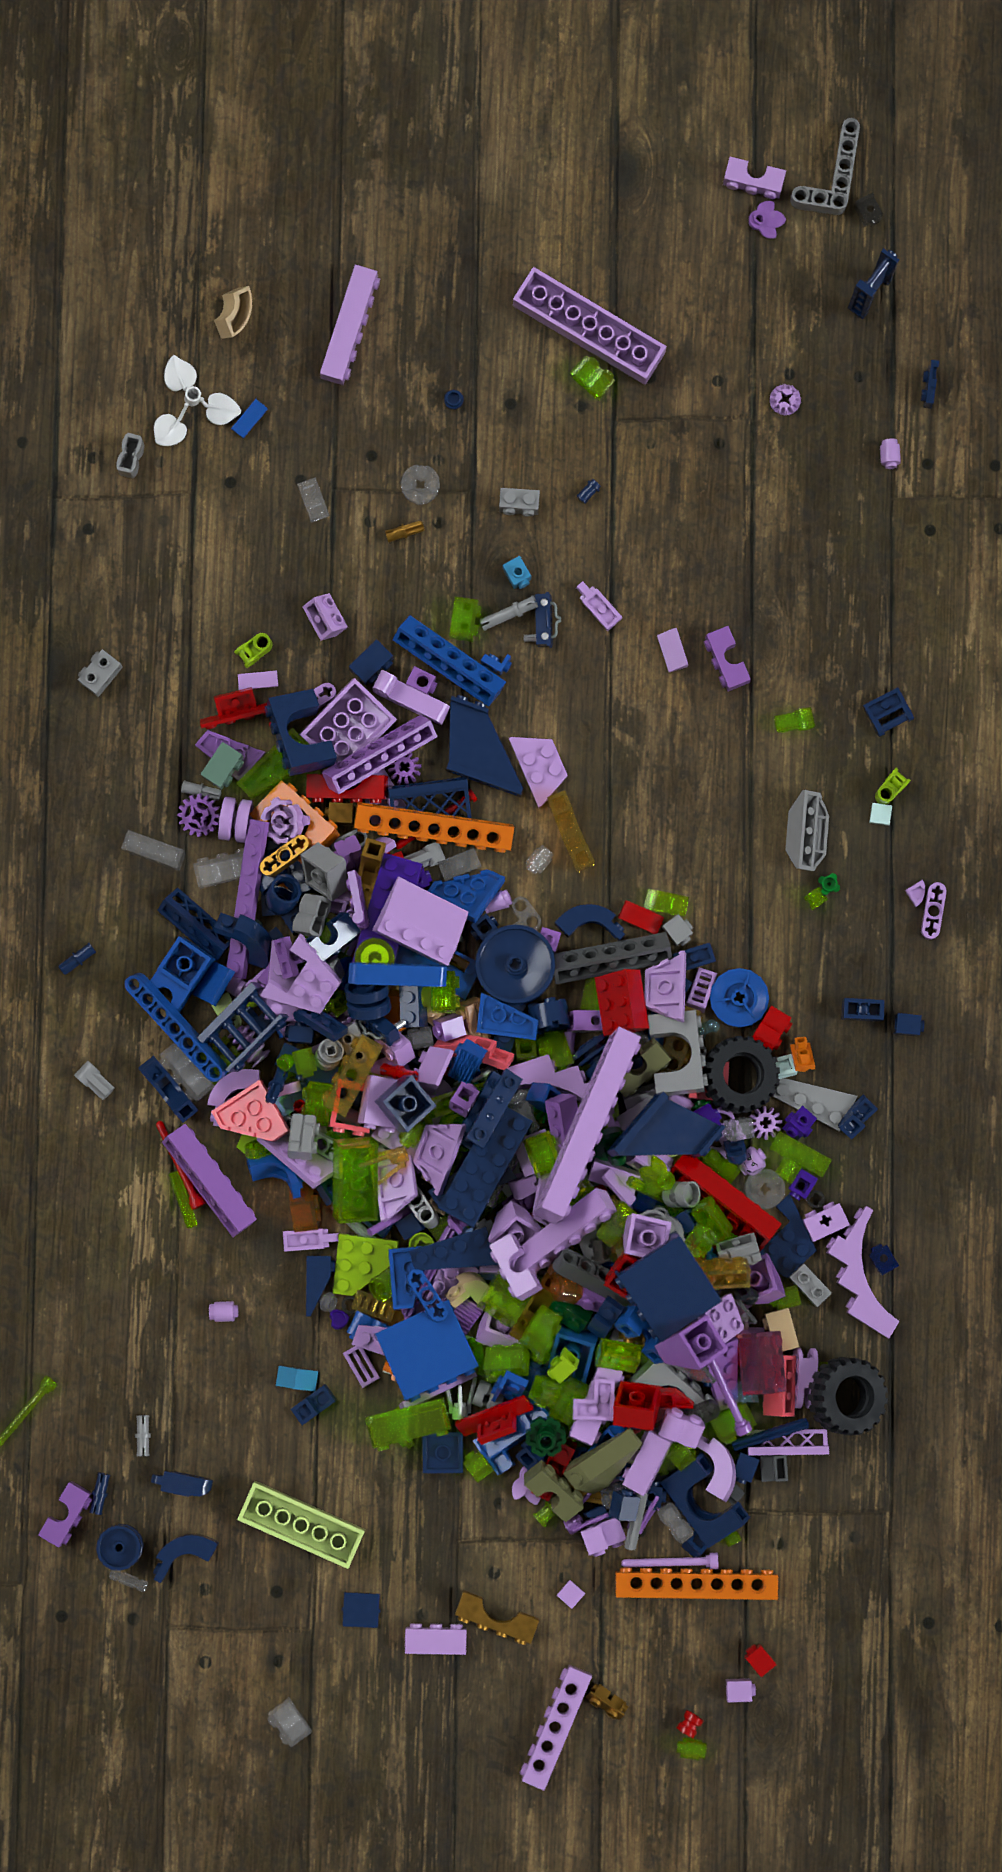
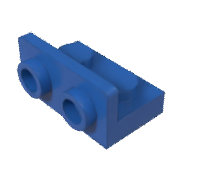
[491,1370,529,1402]

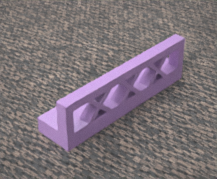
[747,1429,829,1455]

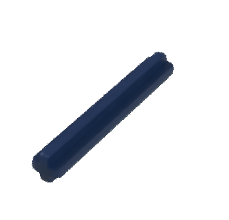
[731,1418,809,1451]

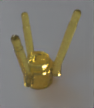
[358,1146,409,1185]

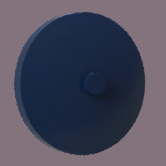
[475,925,555,1004]

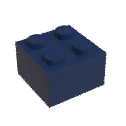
[375,1075,436,1132]

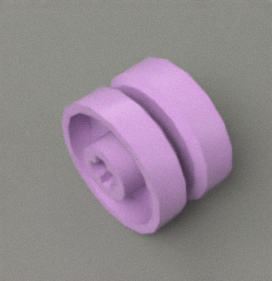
[218,797,253,843]

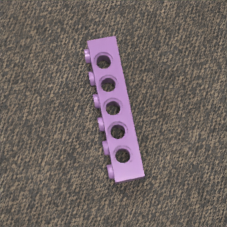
[520,1664,592,1790]

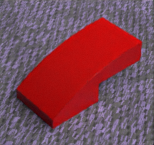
[618,900,664,934]

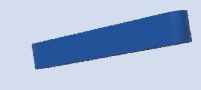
[124,973,228,1082]

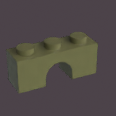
[619,1037,671,1098]
[524,1460,583,1523]

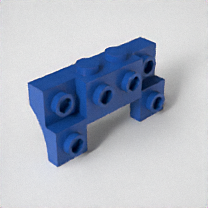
[473,1397,556,1475]

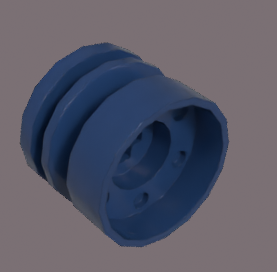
[572,1034,608,1081]

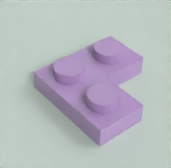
[572,1379,615,1421]

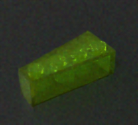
[236,728,309,800]

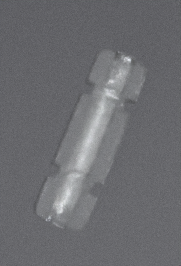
[109,1570,148,1592]

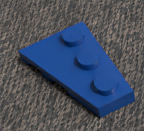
[476,993,539,1040]
[388,1246,423,1310]

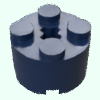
[527,997,571,1035]

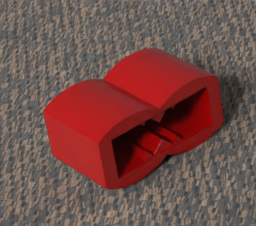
[752,1005,793,1050]

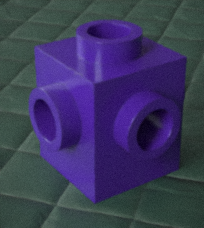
[782,1105,817,1141]

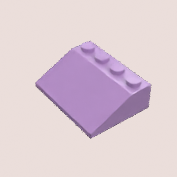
[298,678,397,764]
[372,877,469,966]

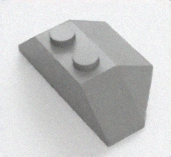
[785,790,829,871]

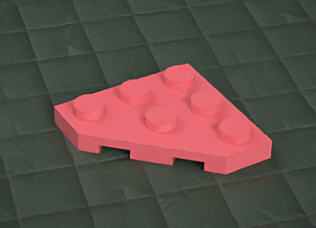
[211,1080,290,1142]

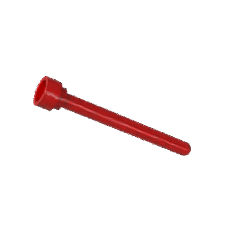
[156,1121,206,1210]

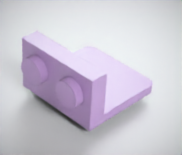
[692,1294,744,1343]

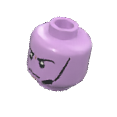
[737,1147,767,1176]

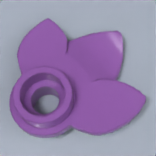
[748,201,786,239]

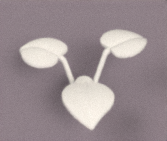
[154,355,241,446]

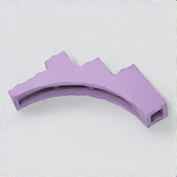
[503,1054,620,1129]
[826,1206,899,1338]

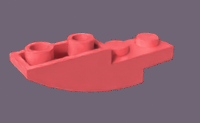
[433,1035,514,1070]

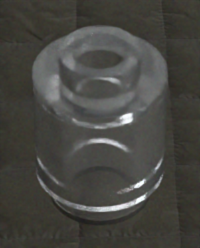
[525,845,554,875]

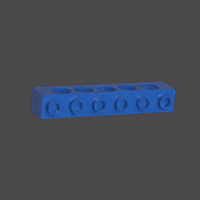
[393,615,506,707]

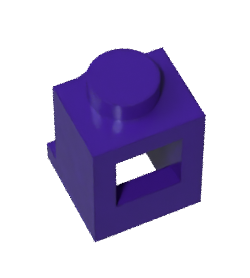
[788,1169,818,1201]

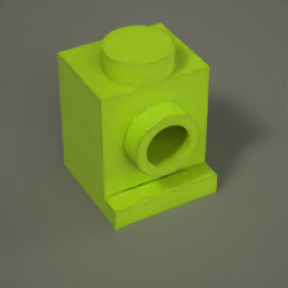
[547,1347,579,1384]

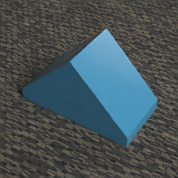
[276,1366,318,1391]

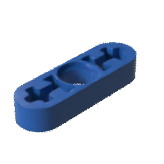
[407,1269,448,1323]

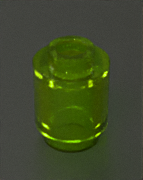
[398,1121,425,1148]
[676,1737,707,1761]

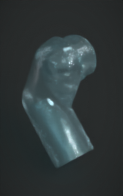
[698,1020,720,1043]

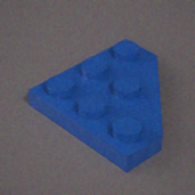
[427,869,505,923]

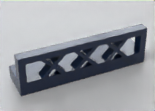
[157,887,231,962]

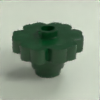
[525,1416,566,1457]

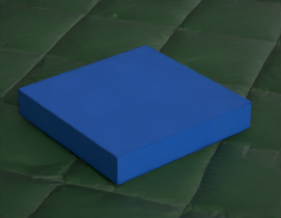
[192,961,235,1007]

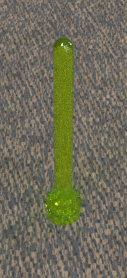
[0,1375,58,1447]

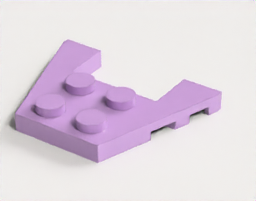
[260,934,342,1013]

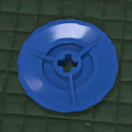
[710,968,769,1027]

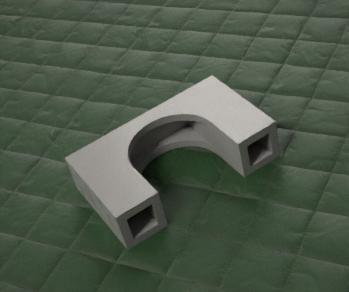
[648,1010,708,1096]
[626,1359,716,1422]

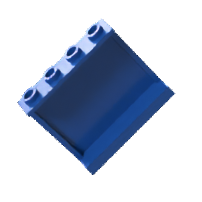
[374,1300,479,1403]

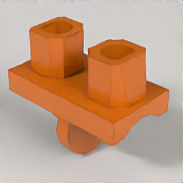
[790,1037,815,1072]

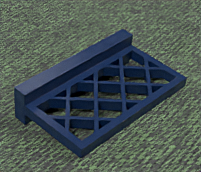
[388,777,472,835]

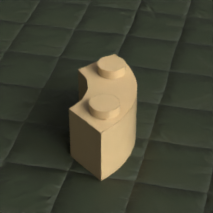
[214,286,252,339]

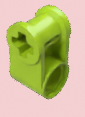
[234,633,273,668]
[875,768,911,805]

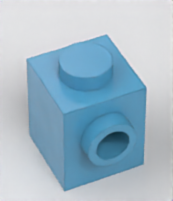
[503,556,531,589]

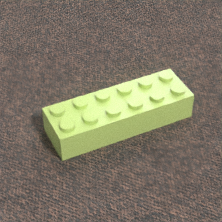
[237,1481,366,1569]

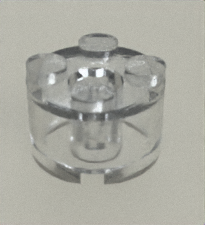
[744,1169,785,1209]

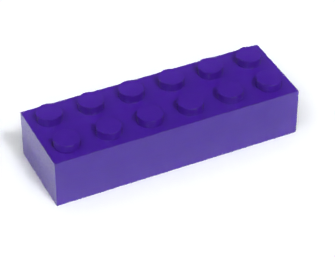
[352,853,423,963]

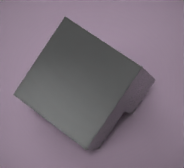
[759,1455,788,1482]

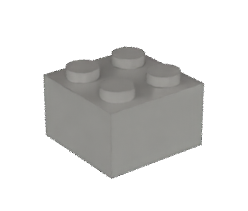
[301,842,348,901]

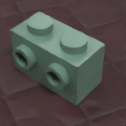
[200,742,244,790]

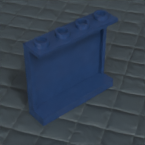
[614,1231,722,1342]

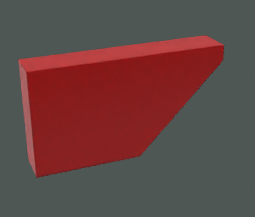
[660,1387,694,1409]

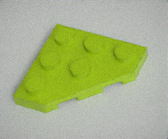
[333,1233,399,1296]

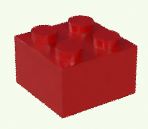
[613,1381,661,1431]

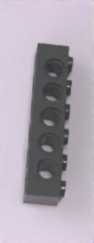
[554,932,672,984]

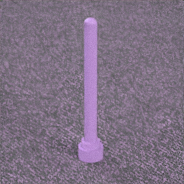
[621,1553,718,1569]

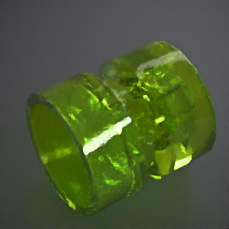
[369,1267,392,1302]

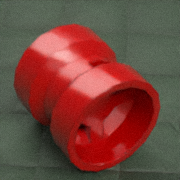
[676,1710,704,1738]

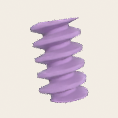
[228,1025,270,1068]

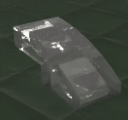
[297,478,329,523]

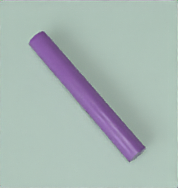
[367,1203,416,1236]

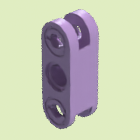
[793,1348,818,1409]

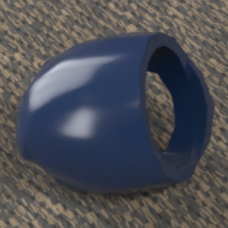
[265,874,301,916]

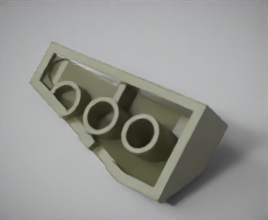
[563,1428,642,1494]

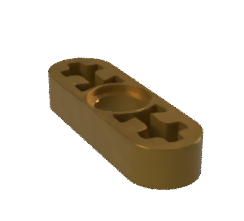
[260,835,312,877]

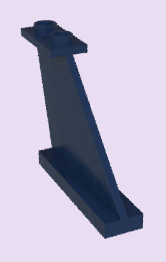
[446,695,523,798]
[606,1091,726,1158]

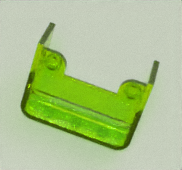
[364,1396,452,1451]

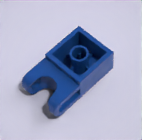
[147,936,215,1013]

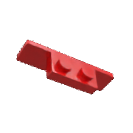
[200,687,267,729]
[455,1395,533,1445]

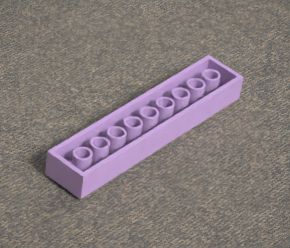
[533,1027,641,1224]

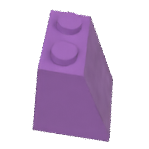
[654,1315,728,1370]

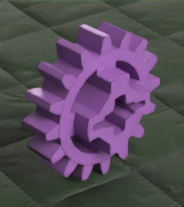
[177,793,220,837]

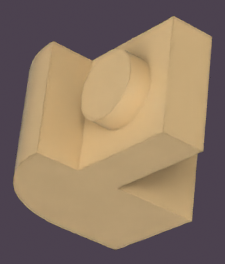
[444,1272,495,1308]

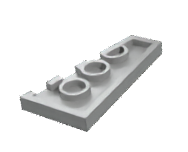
[772,1078,858,1131]

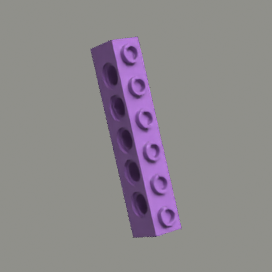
[322,715,437,794]

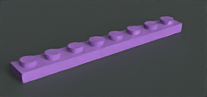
[227,819,269,979]

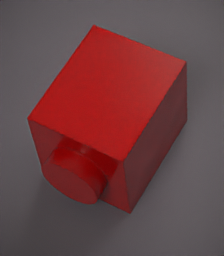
[744,1643,777,1677]

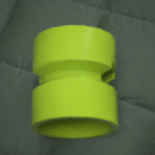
[409,1233,435,1247]

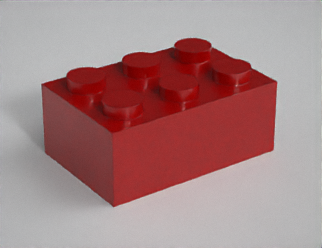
[595,969,649,1036]

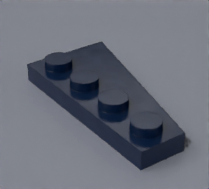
[409,1226,498,1270]

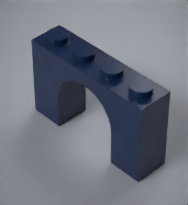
[265,689,337,776]
[660,1452,750,1548]

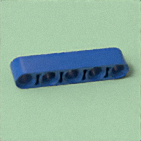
[348,962,447,987]

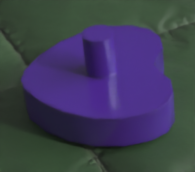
[329,1309,349,1330]

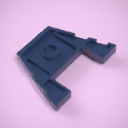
[760,1194,816,1278]

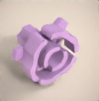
[261,797,310,845]

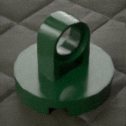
[593,1126,627,1166]

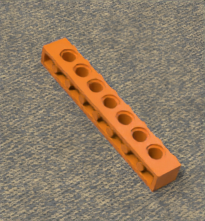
[354,802,514,853]
[615,1567,778,1600]

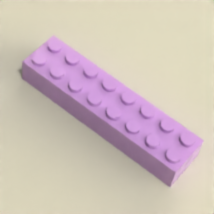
[513,267,667,385]

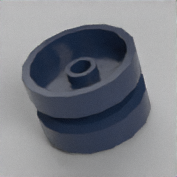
[344,983,391,1020]
[96,1524,144,1571]

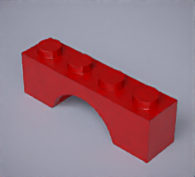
[306,774,388,804]

